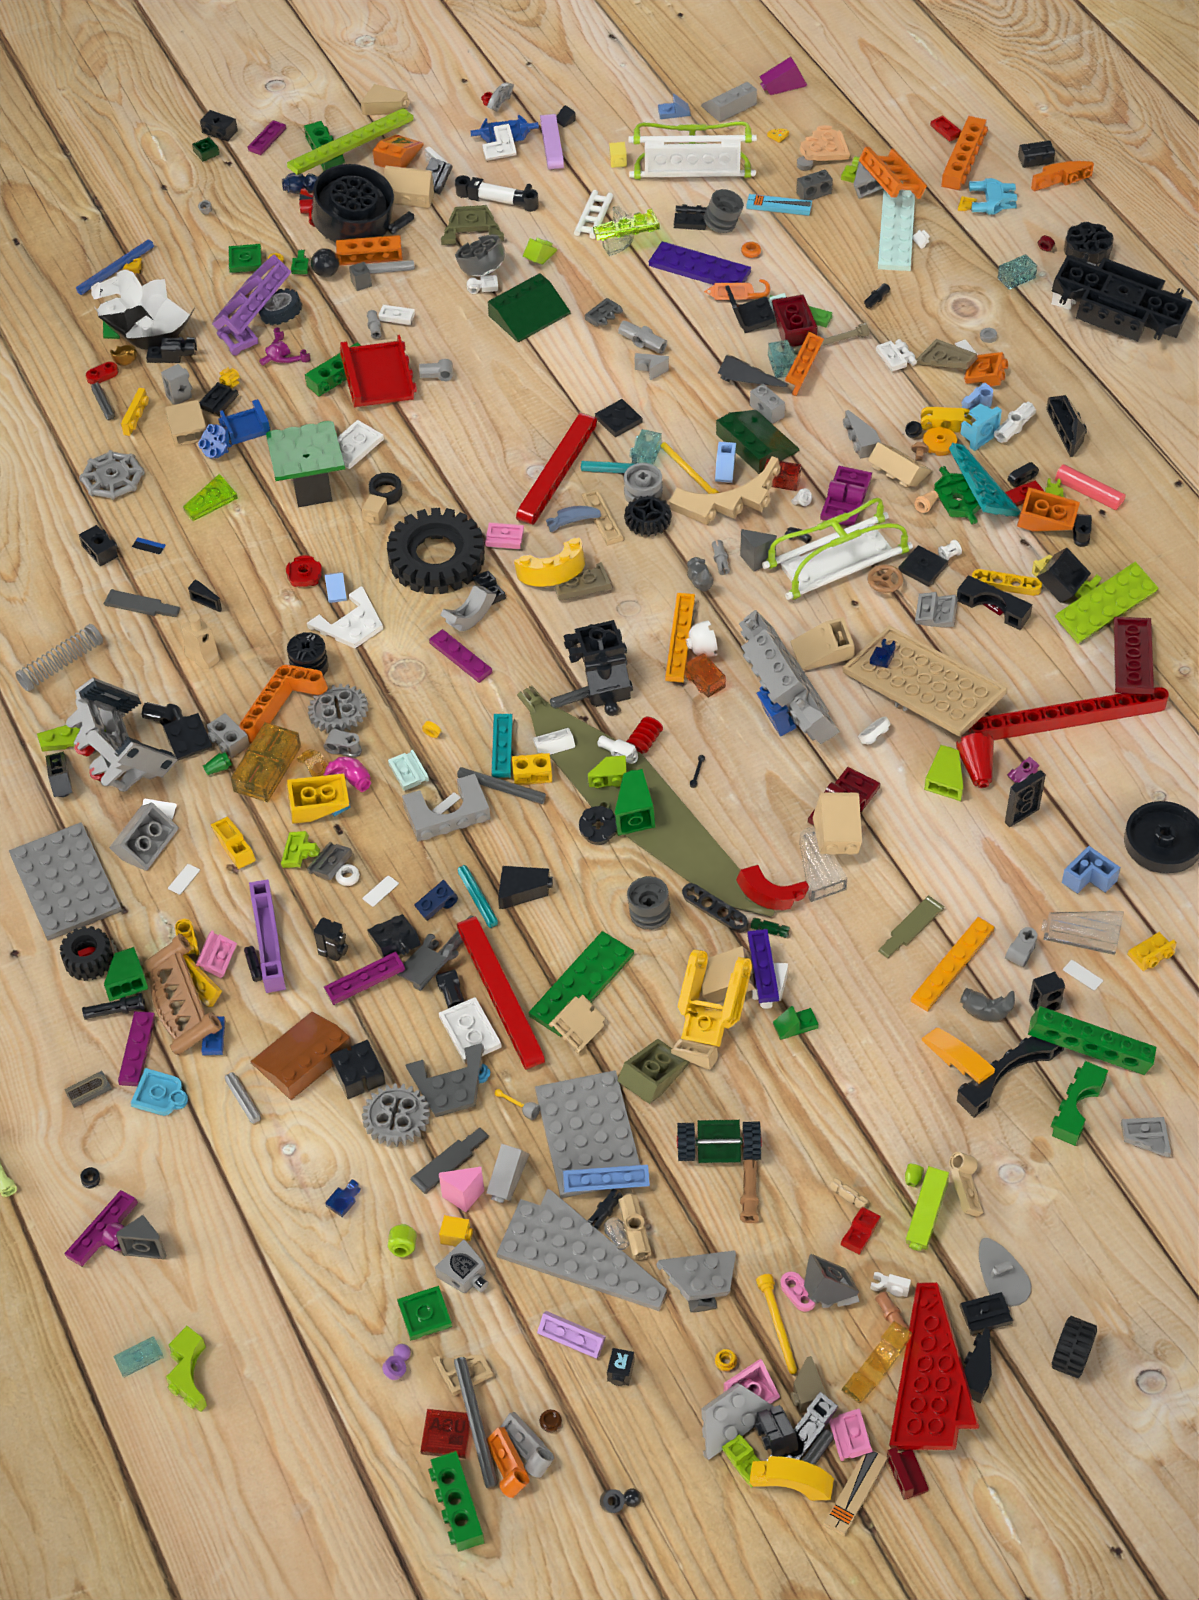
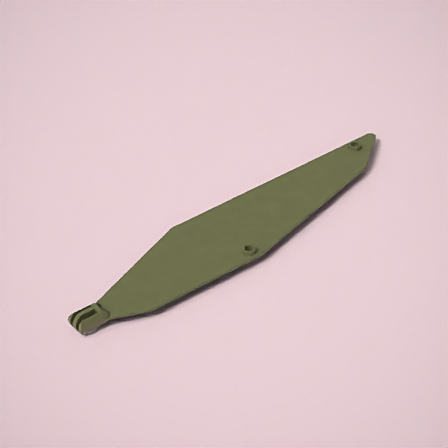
[517,685,775,917]

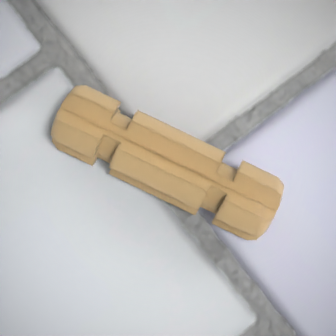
[830,1178,869,1209]

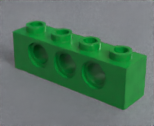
[304,121,345,171]
[305,342,362,397]
[428,1451,484,1552]

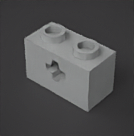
[161,364,192,405]
[750,383,785,424]

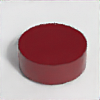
[1038,235,1055,252]

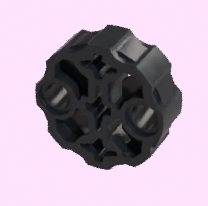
[1064,222,1114,265]

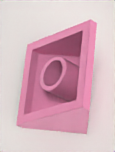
[439,1167,484,1212]
[724,1359,780,1404]

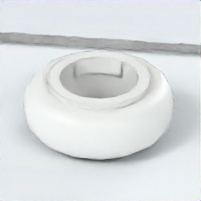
[335,864,360,886]

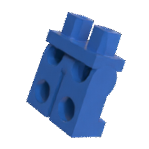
[757,686,796,737]

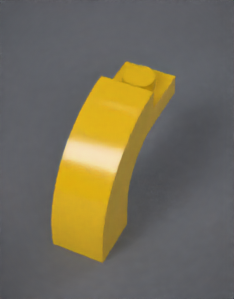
[749,1456,834,1501]

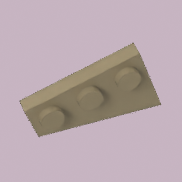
[916,339,978,369]
[554,562,611,601]

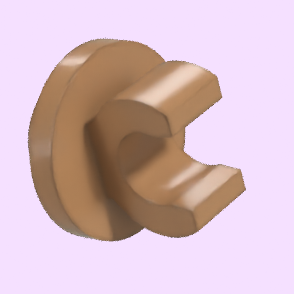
[911,442,929,461]

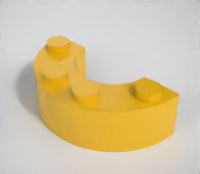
[514,538,585,587]

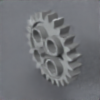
[308,684,368,733]
[362,1083,430,1147]

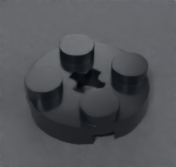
[579,806,617,845]

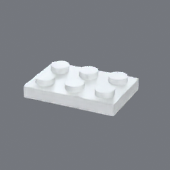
[337,420,384,469]
[439,997,502,1064]

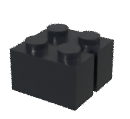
[330,1039,386,1099]

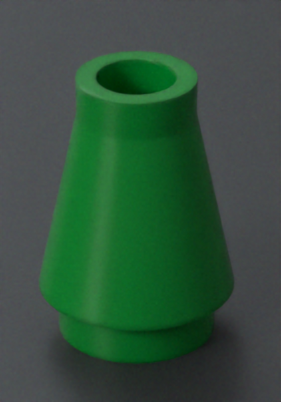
[203,752,232,775]

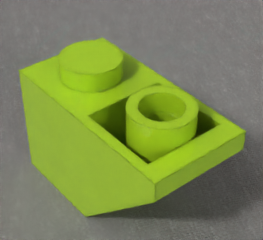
[523,237,557,265]
[588,755,627,788]

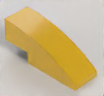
[211,816,256,869]

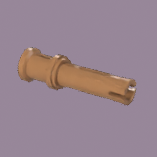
[740,1160,759,1223]

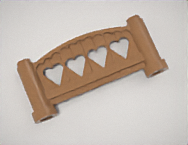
[141,934,222,1055]

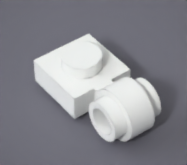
[466,275,498,294]

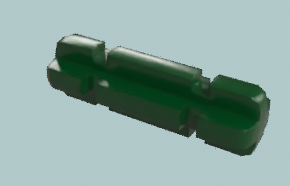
[751,918,790,938]

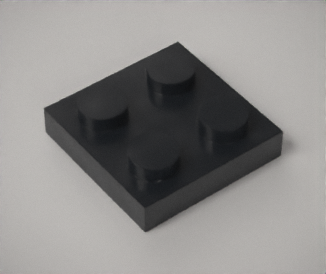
[595,399,643,437]

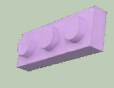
[537,1311,606,1359]

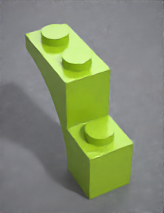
[166,1326,207,1412]

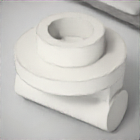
[912,230,930,249]
[791,488,812,506]

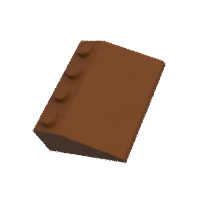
[250,1012,352,1100]

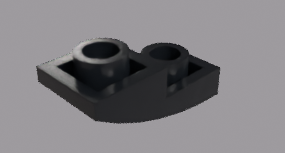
[472,571,506,605]

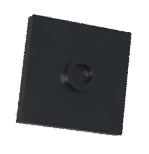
[898,545,948,587]

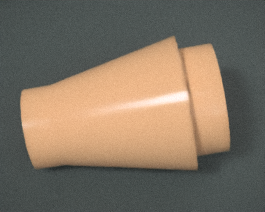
[914,490,938,513]

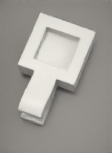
[871,1272,911,1297]

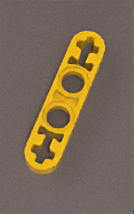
[972,569,1042,596]

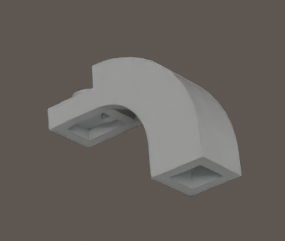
[440,585,496,631]

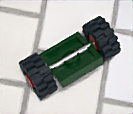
[677,1120,762,1163]

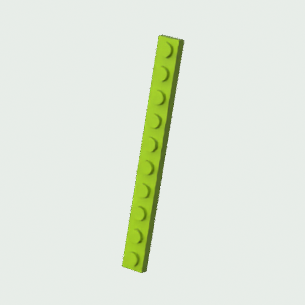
[287,108,414,175]

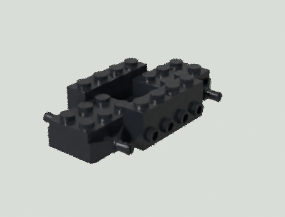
[1052,253,1192,342]

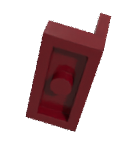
[887,1447,929,1500]

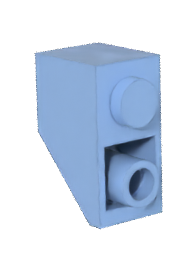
[715,442,736,483]

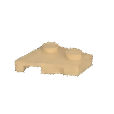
[433,1354,493,1396]

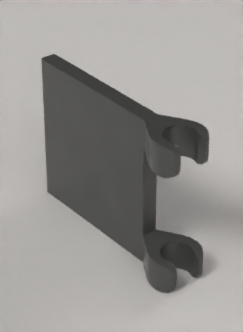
[397,934,459,987]

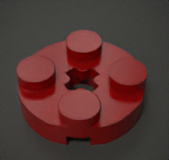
[286,555,322,587]

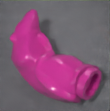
[323,757,371,792]

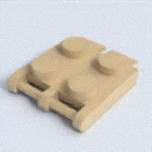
[548,995,606,1054]

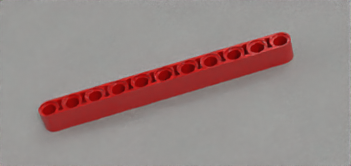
[968,687,1169,740]

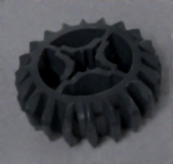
[624,495,672,537]

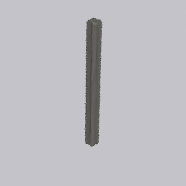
[454,1357,497,1488]

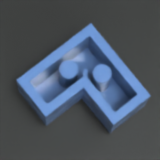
[1062,846,1121,894]

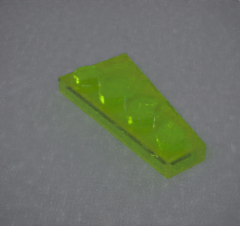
[593,208,660,240]

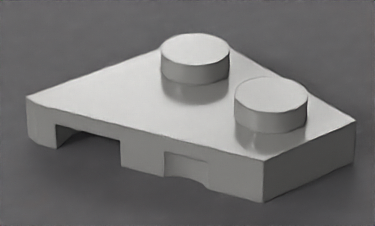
[1121,1117,1171,1157]

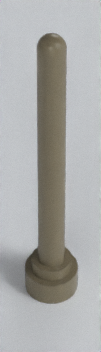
[792,323,869,354]

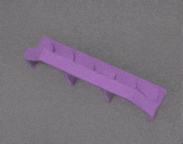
[212,255,291,336]

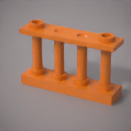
[859,147,927,199]

